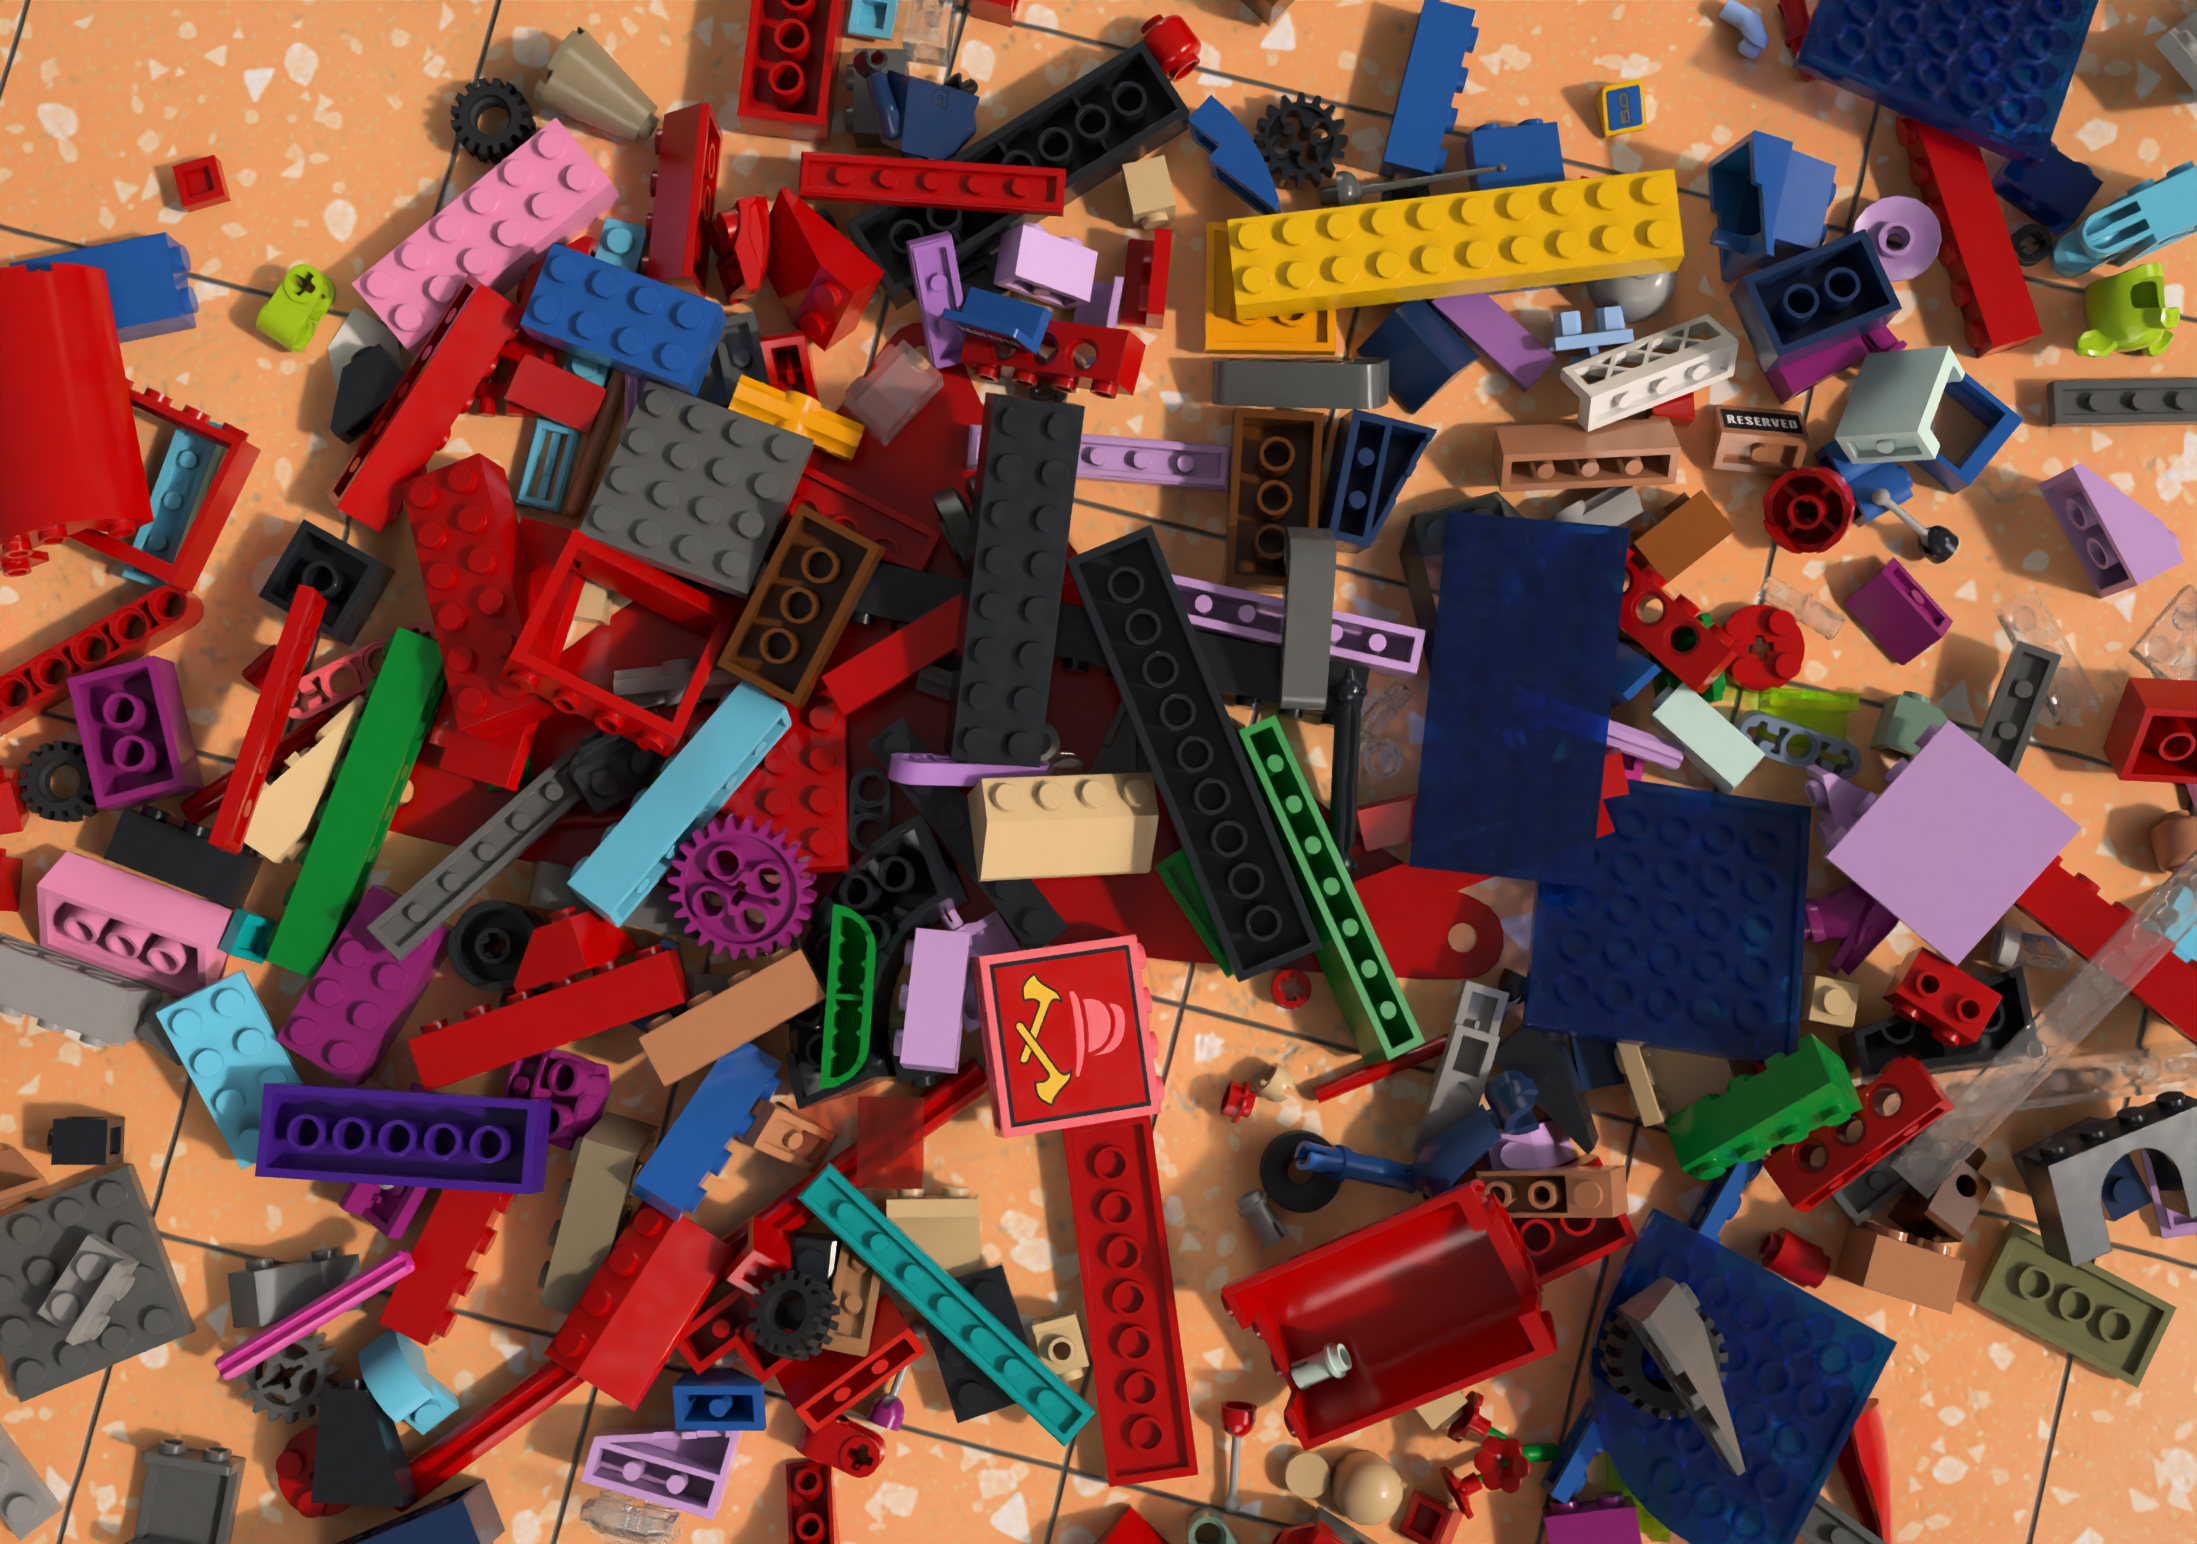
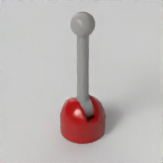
[1220,1401,1257,1513]

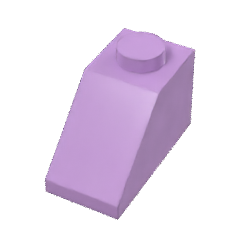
[1482,1117,1574,1171]

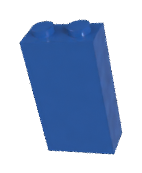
[1464,118,1571,296]
[9,232,199,343]

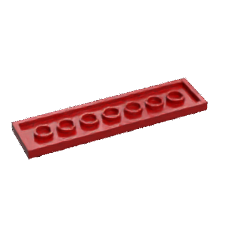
[1062,1115,1199,1487]

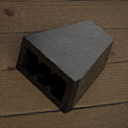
[311,1378,418,1507]

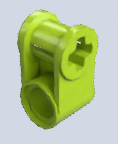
[256,264,336,353]

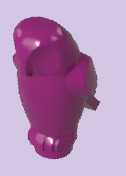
[1792,882,1900,976]

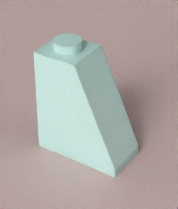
[1650,682,1765,796]

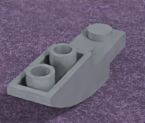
[1412,980,1509,1152]

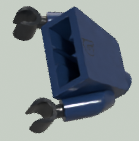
[853,49,980,161]

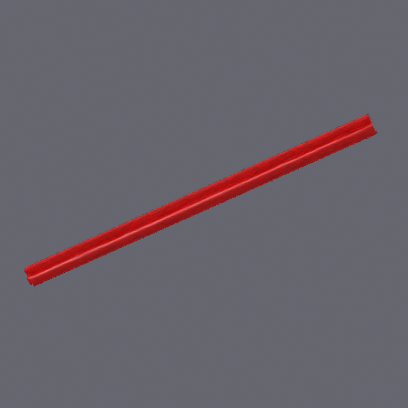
[393,1057,989,1513]

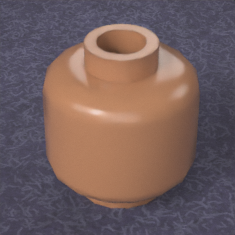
[2149,810,2197,878]

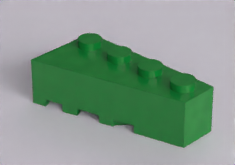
[1664,1033,1863,1180]

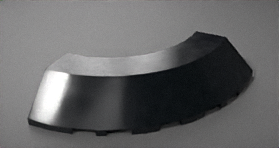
[785,815,968,1110]

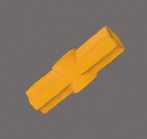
[728,374,865,462]

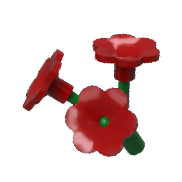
[1439,1390,1559,1520]

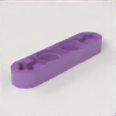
[888,753,1050,786]

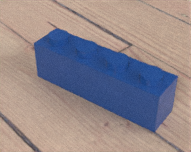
[1378,0,1479,186]
[632,1042,782,1222]

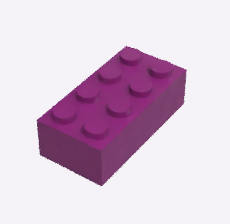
[275,885,454,1086]

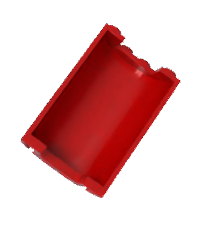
[0,263,154,577]
[1221,1179,1557,1451]

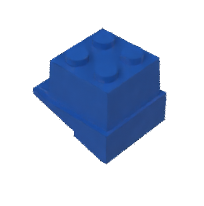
[1708,130,1836,283]

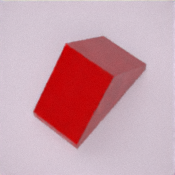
[760,331,819,401]

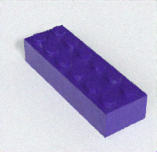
[255,1082,552,1194]

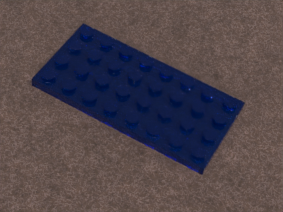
[1409,511,1630,887]

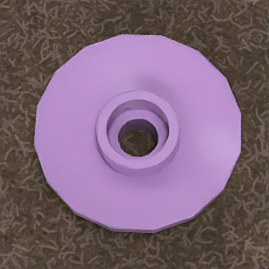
[1853,195,1942,282]

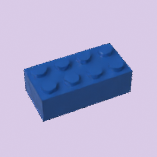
[520,242,727,397]

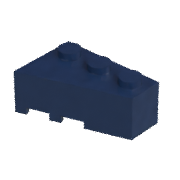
[1318,409,1437,555]

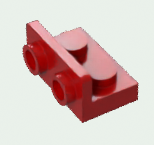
[1120,228,1173,329]

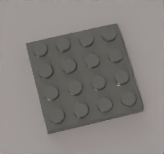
[579,380,814,600]
[0,1164,196,1403]

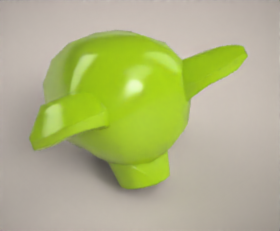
[2074,262,2180,358]

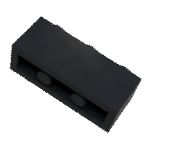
[104,804,263,907]

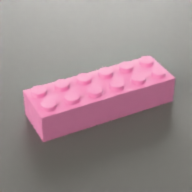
[352,118,621,357]

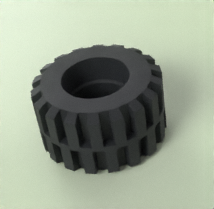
[1599,1297,1728,1419]

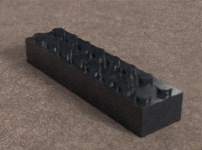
[846,40,1190,310]
[943,392,1085,768]

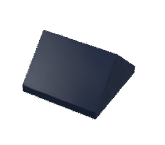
[1356,299,1479,415]

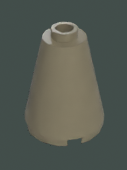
[532,26,660,143]

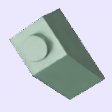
[1869,691,1948,762]

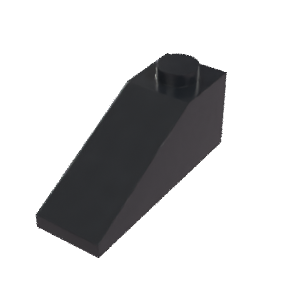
[1494,1012,1599,1155]

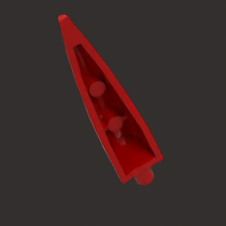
[1822,1386,1893,1544]

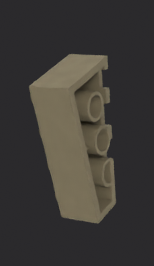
[537,1111,658,1314]

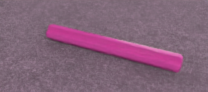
[215,1249,415,1380]

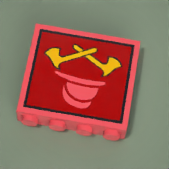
[971,934,1165,1138]

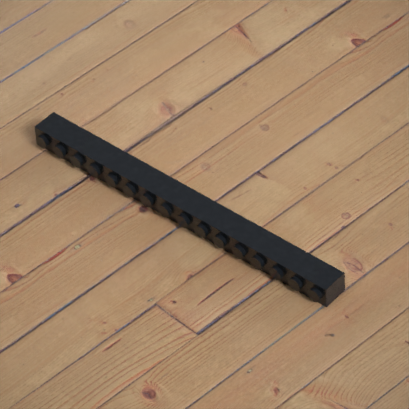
[667,540,1370,728]

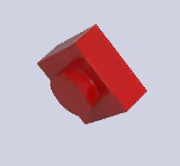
[172,155,231,212]

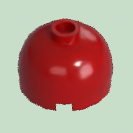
[1762,464,1856,554]

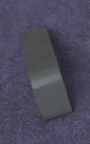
[1212,357,1389,409]
[1279,527,1337,710]
[527,860,712,940]

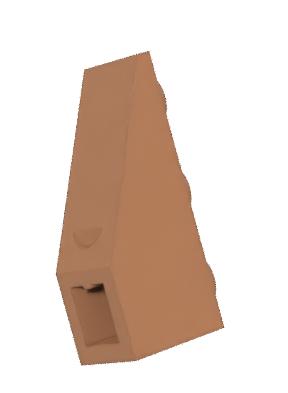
[1476,1165,1628,1218]

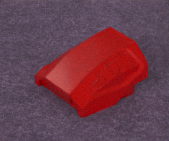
[708,196,770,306]

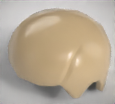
[1330,1451,1403,1525]

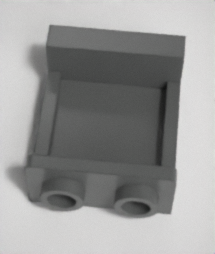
[125,1439,246,1544]

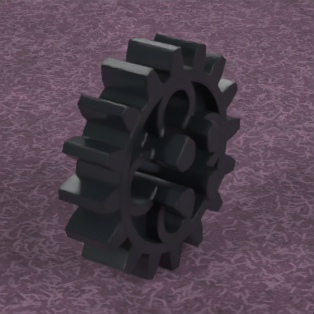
[1253,92,1348,190]

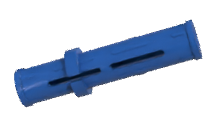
[1294,1140,1417,1193]

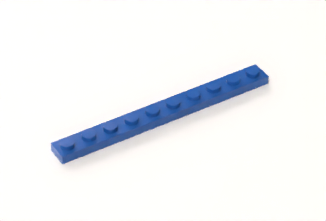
[1540,1158,1763,1504]

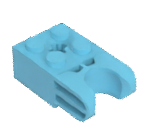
[2049,160,2197,278]

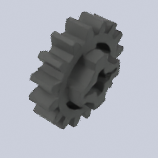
[237,1332,342,1424]

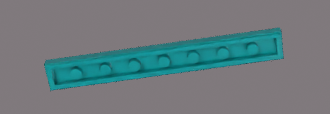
[797,1162,1095,1447]

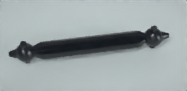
[1329,667,1367,874]

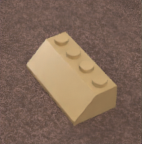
[967,772,1159,881]

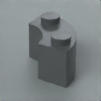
[228,1247,365,1328]

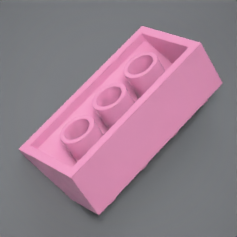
[37,851,233,997]

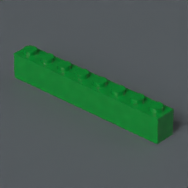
[266,627,447,979]
[1235,715,1425,1066]

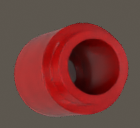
[1759,1227,1831,1289]

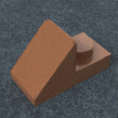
[743,1100,837,1173]

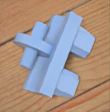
[1546,306,1634,380]

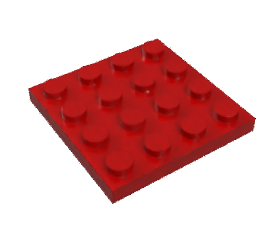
[666,699,849,877]

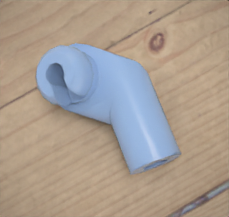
[1718,0,1769,59]

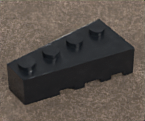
[1838,965,2040,1080]

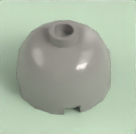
[1586,271,1677,324]

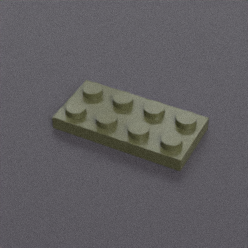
[1970,1221,2177,1388]

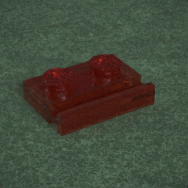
[857,1096,925,1189]

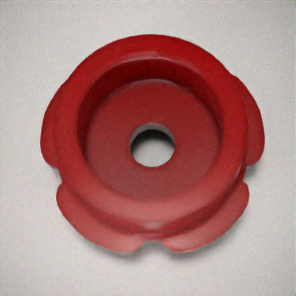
[1220,1080,1256,1123]

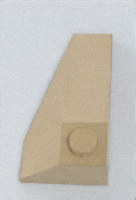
[244,695,369,865]

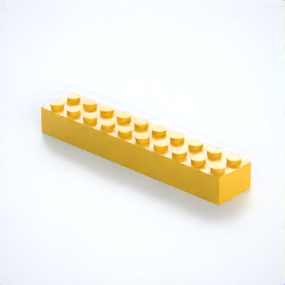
[1227,168,1685,320]

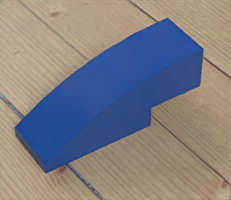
[1188,95,1281,216]

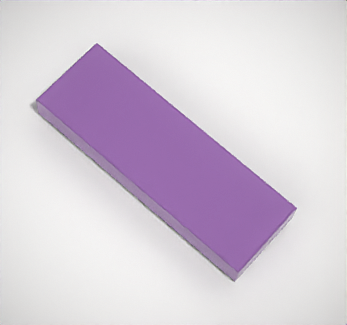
[905,231,966,370]
[1431,293,1557,392]

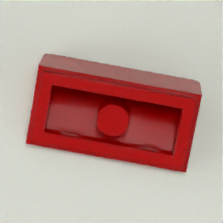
[504,353,607,435]

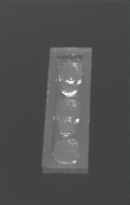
[1993,588,2102,725]

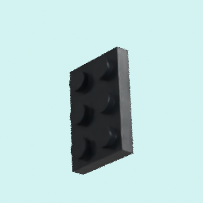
[923,1262,1030,1423]

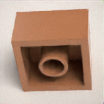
[1834,1221,1966,1315]

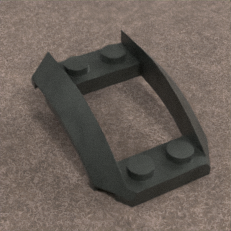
[1399,491,1564,693]

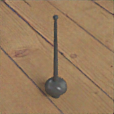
[1319,163,1506,207]

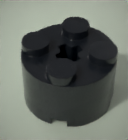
[448,901,545,991]

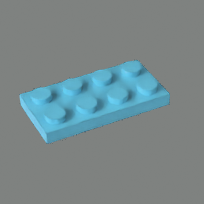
[156,969,305,1170]

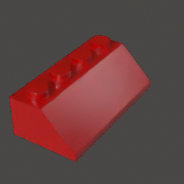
[641,103,723,298]
[543,1201,736,1411]

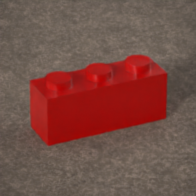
[775,1293,927,1433]

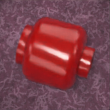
[1140,14,1201,82]

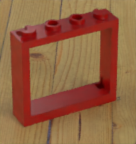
[68,378,261,592]
[499,528,738,758]

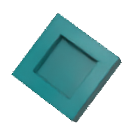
[218,908,279,964]

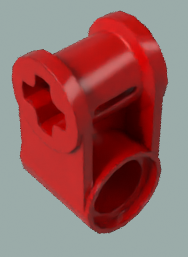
[795,1413,886,1478]

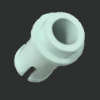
[1291,1343,1352,1390]

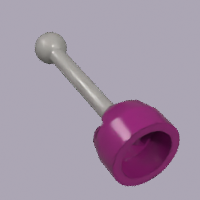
[865,1321,927,1431]

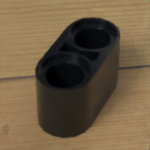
[848,768,893,853]

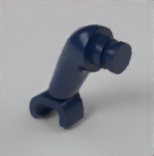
[1410,1070,1539,1200]

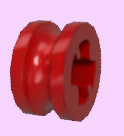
[1271,969,1312,1009]

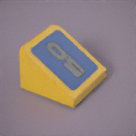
[1595,78,1647,139]

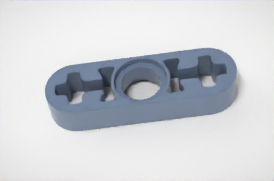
[1735,710,1861,780]

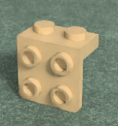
[1614,1011,1735,1127]
[886,1186,980,1278]

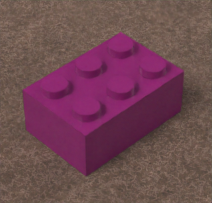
[67,656,204,812]

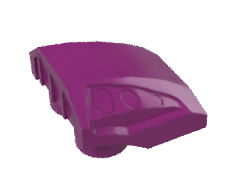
[502,1048,611,1151]

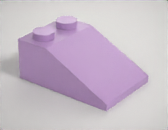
[2038,463,2184,599]

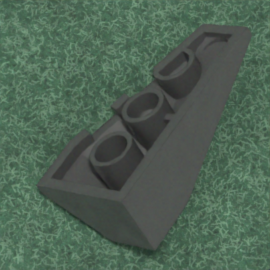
[1618,1276,1746,1476]

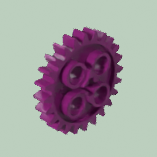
[667,813,818,960]

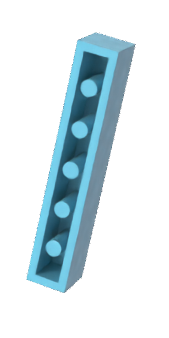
[567,679,792,928]

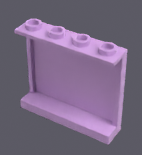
[1822,720,2082,966]

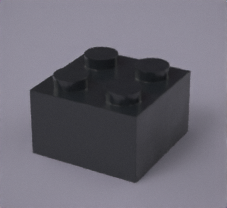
[258,519,395,646]

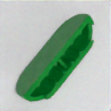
[820,904,876,1089]

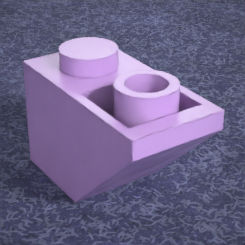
[1805,764,1869,848]

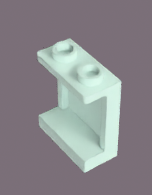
[1834,346,1965,464]

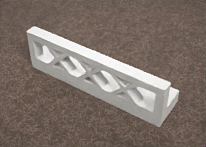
[1560,314,1739,432]

